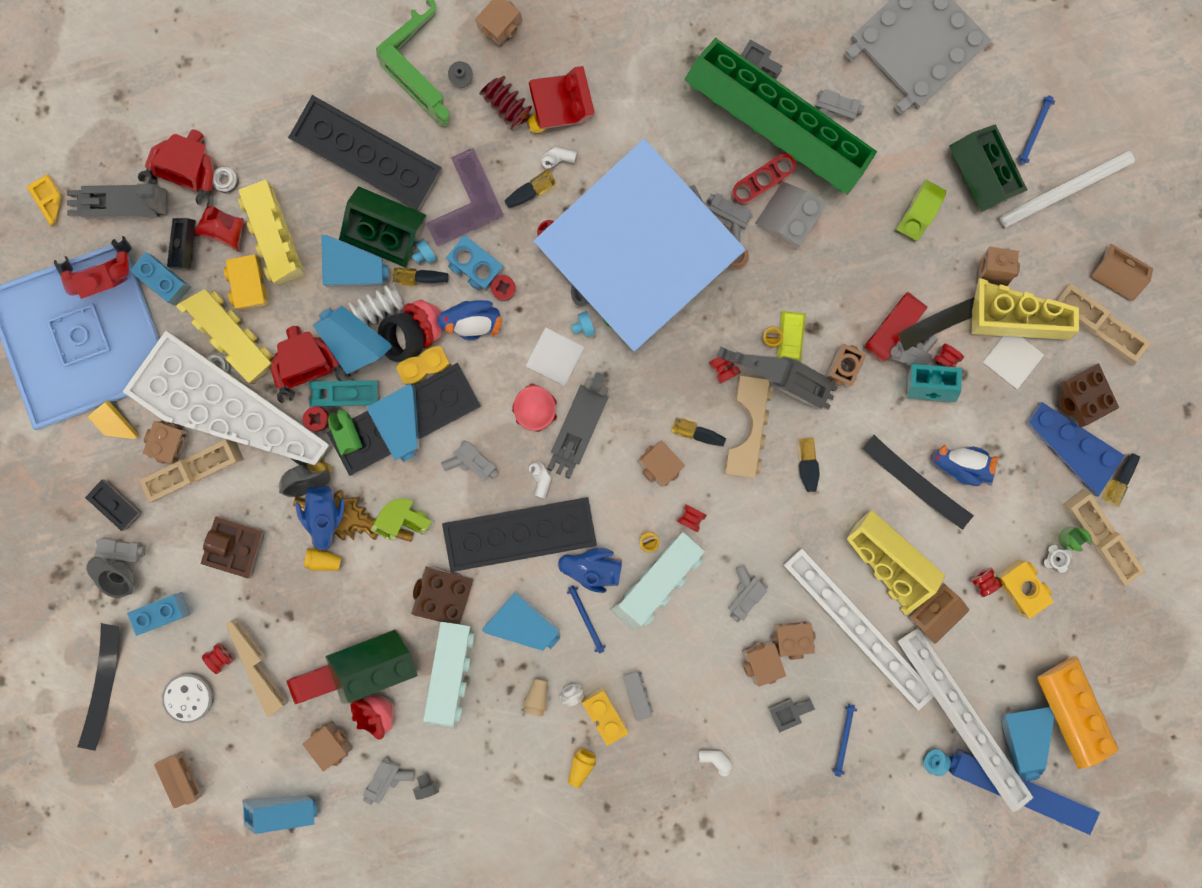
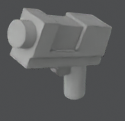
[815,89,864,120]
[707,193,753,243]
[891,335,938,367]
[441,440,498,481]
[94,537,145,564]
[728,565,768,622]
[363,758,414,805]

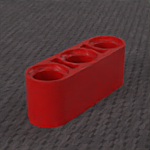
[731,153,796,206]
[864,292,928,362]
[286,665,337,704]

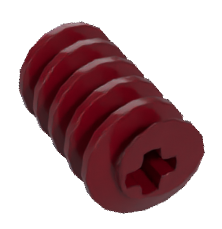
[479,76,532,132]

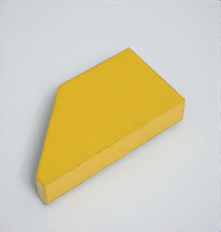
[26,174,63,227]
[87,400,139,439]

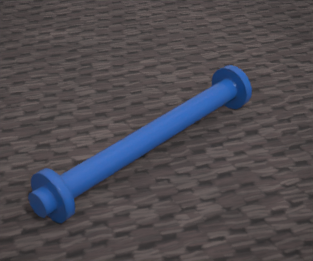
[1017,96,1055,164]
[567,585,606,654]
[832,704,857,777]

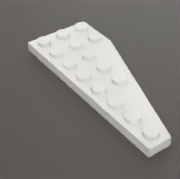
[123,331,330,465]

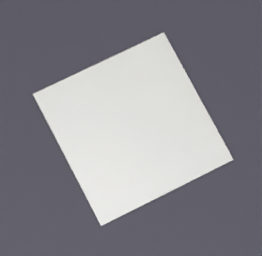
[526,327,584,386]
[983,336,1044,389]

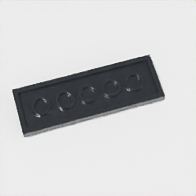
[288,95,442,211]
[326,363,482,476]
[442,497,597,572]

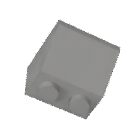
[756,182,827,250]

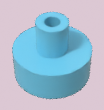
[411,238,437,264]
[571,311,596,338]
[924,749,951,776]

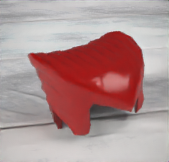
[195,206,244,252]

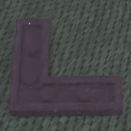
[426,148,504,247]

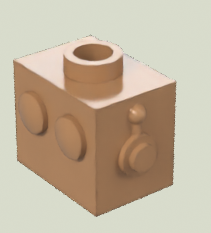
[475,0,523,46]
[978,246,1020,286]
[826,344,867,387]
[142,420,188,464]
[638,441,685,487]
[773,621,816,660]
[742,641,786,687]
[302,721,352,772]

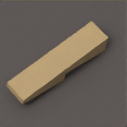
[1057,283,1152,366]
[139,439,244,503]
[1063,489,1145,586]
[226,619,288,718]

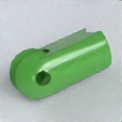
[328,409,363,455]
[1058,527,1092,552]

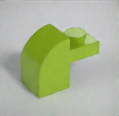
[896,179,947,241]
[370,499,431,541]

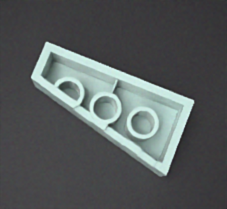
[610,532,705,630]
[423,622,475,730]

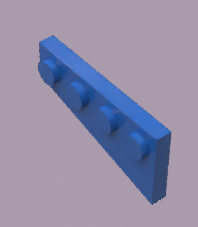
[1027,402,1125,497]

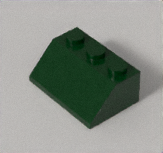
[949,124,1028,212]
[339,186,427,268]
[325,630,418,704]

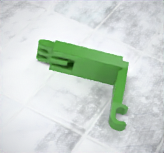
[376,0,450,126]

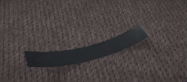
[898,297,975,352]
[863,435,974,530]
[77,623,119,751]

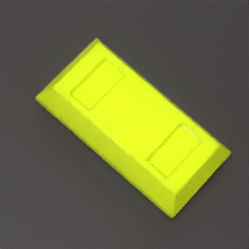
[777,311,806,362]

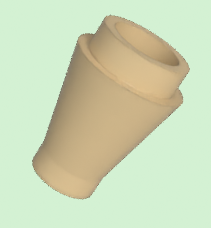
[523,679,548,717]

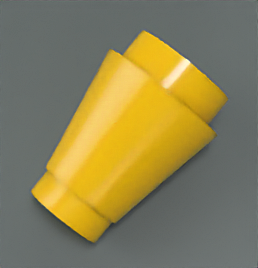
[303,548,341,571]
[567,749,597,788]

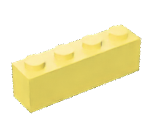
[238,180,305,285]
[972,278,1079,340]
[176,289,274,384]
[847,510,946,616]

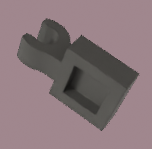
[741,39,783,79]
[769,698,815,733]

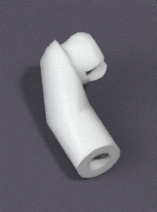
[541,146,577,169]
[529,462,552,499]
[699,750,732,777]

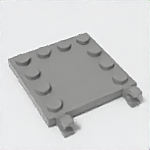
[844,0,991,115]

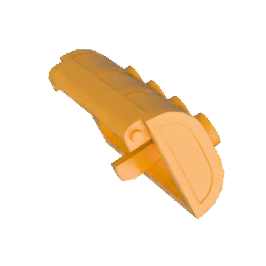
[1037,656,1119,769]

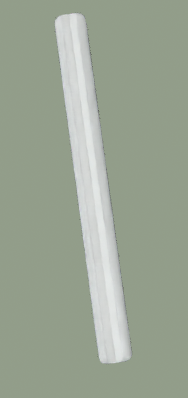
[999,151,1135,227]

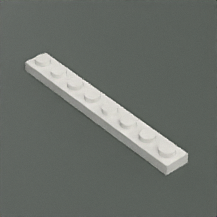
[783,548,934,711]
[897,628,1033,812]

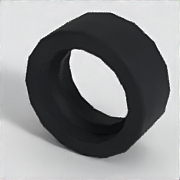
[378,313,424,362]

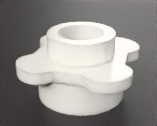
[1044,545,1072,573]
[559,683,584,707]

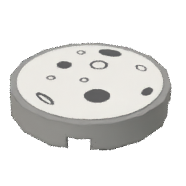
[162,673,213,723]

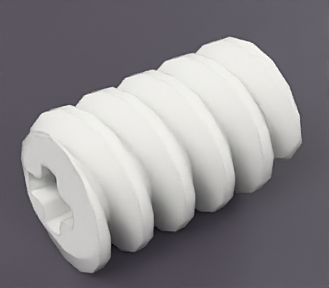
[348,282,404,325]

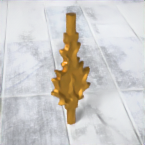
[293,490,414,542]

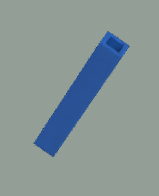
[948,748,1100,835]

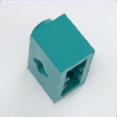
[907,364,962,402]

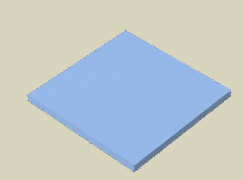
[534,138,746,352]
[0,241,160,430]

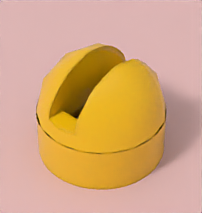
[527,113,547,133]
[763,326,783,347]
[639,531,660,552]

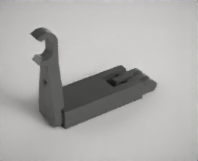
[67,183,167,219]
[717,347,838,410]
[547,372,609,479]

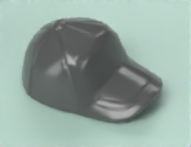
[279,465,331,497]
[86,556,134,598]

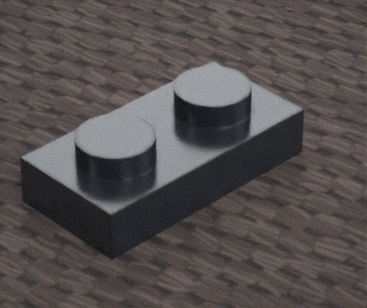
[167,218,196,269]
[85,479,141,531]

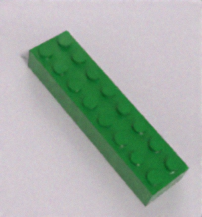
[684,37,878,195]

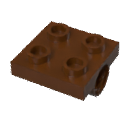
[1059,363,1120,428]
[200,516,264,578]
[411,566,474,625]

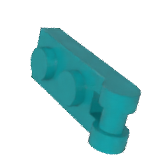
[309,380,379,407]

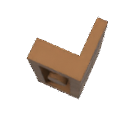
[1092,244,1153,301]
[909,584,969,644]
[154,751,202,808]

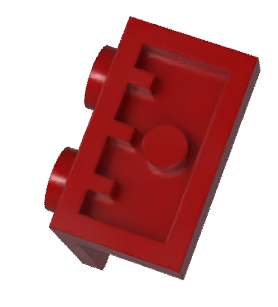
[529,66,595,129]

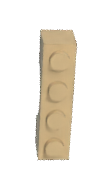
[724,376,773,478]

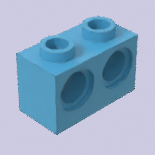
[446,235,505,291]
[130,252,191,306]
[127,592,190,636]

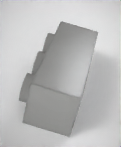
[623,670,653,721]

